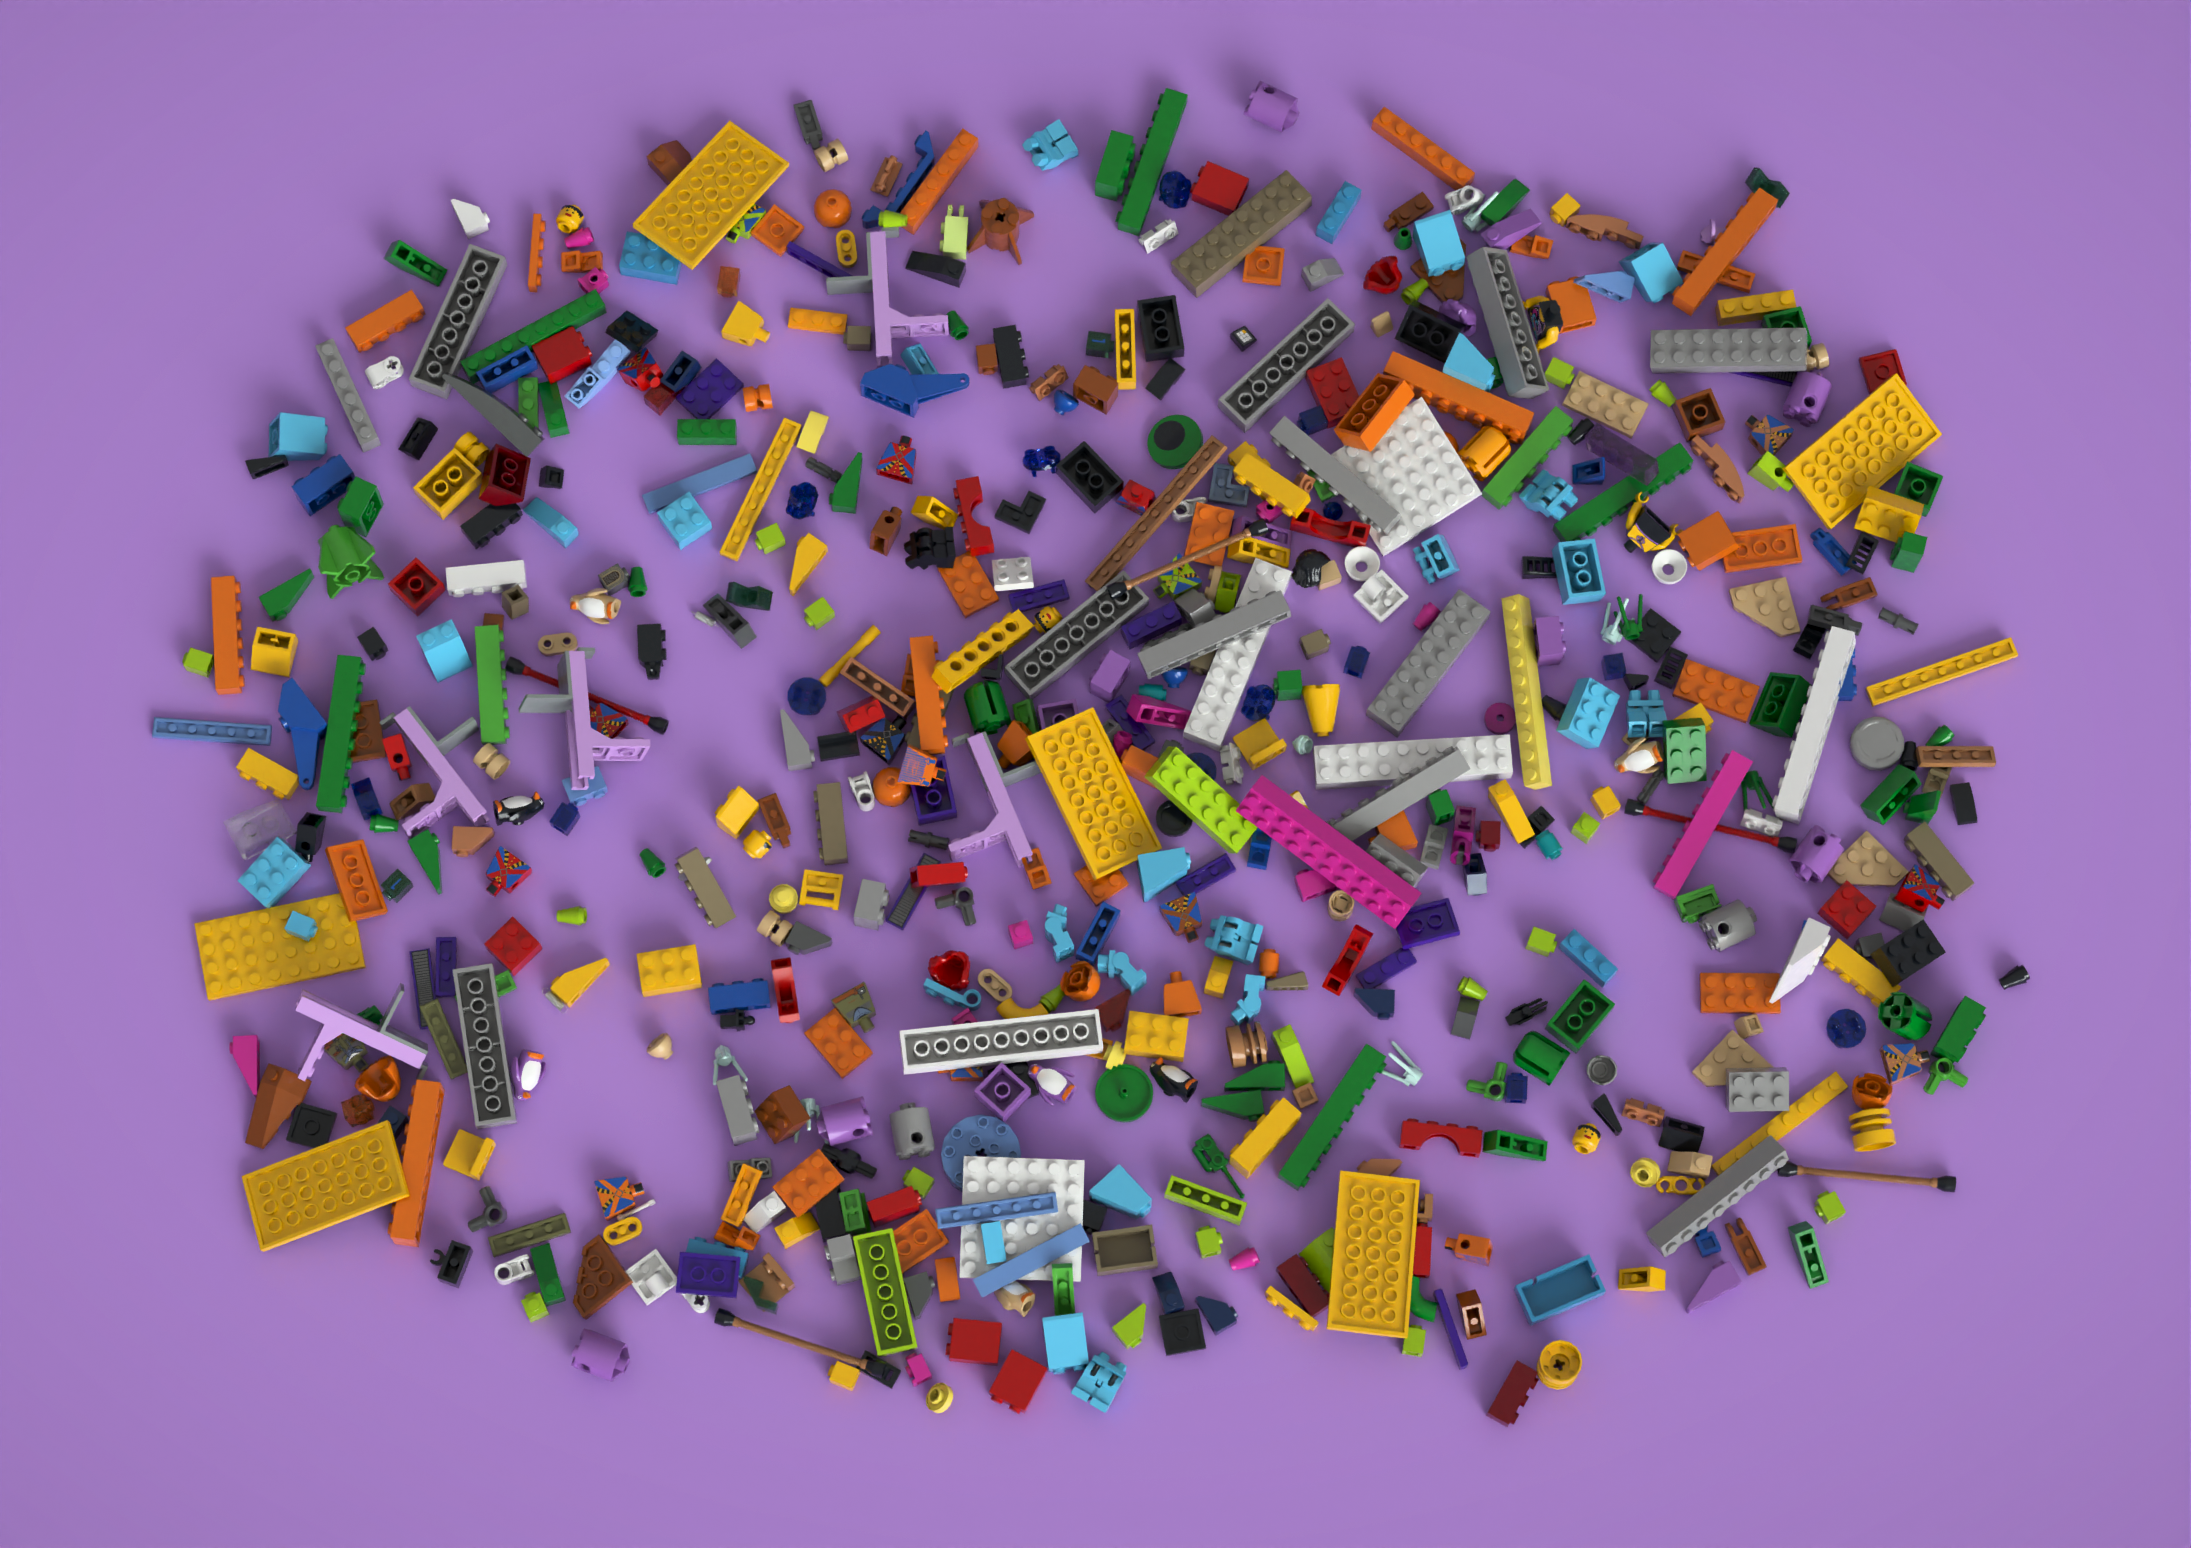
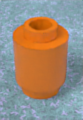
[1259,949,1279,979]

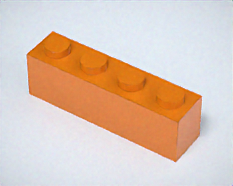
[345,290,426,352]

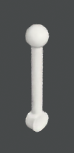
[617,1199,656,1221]

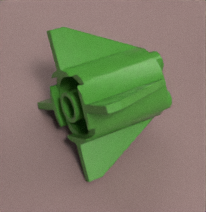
[318,525,384,599]

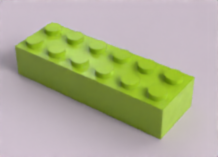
[1144,746,1258,853]
[853,1228,917,1357]

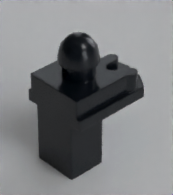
[720,1009,755,1031]

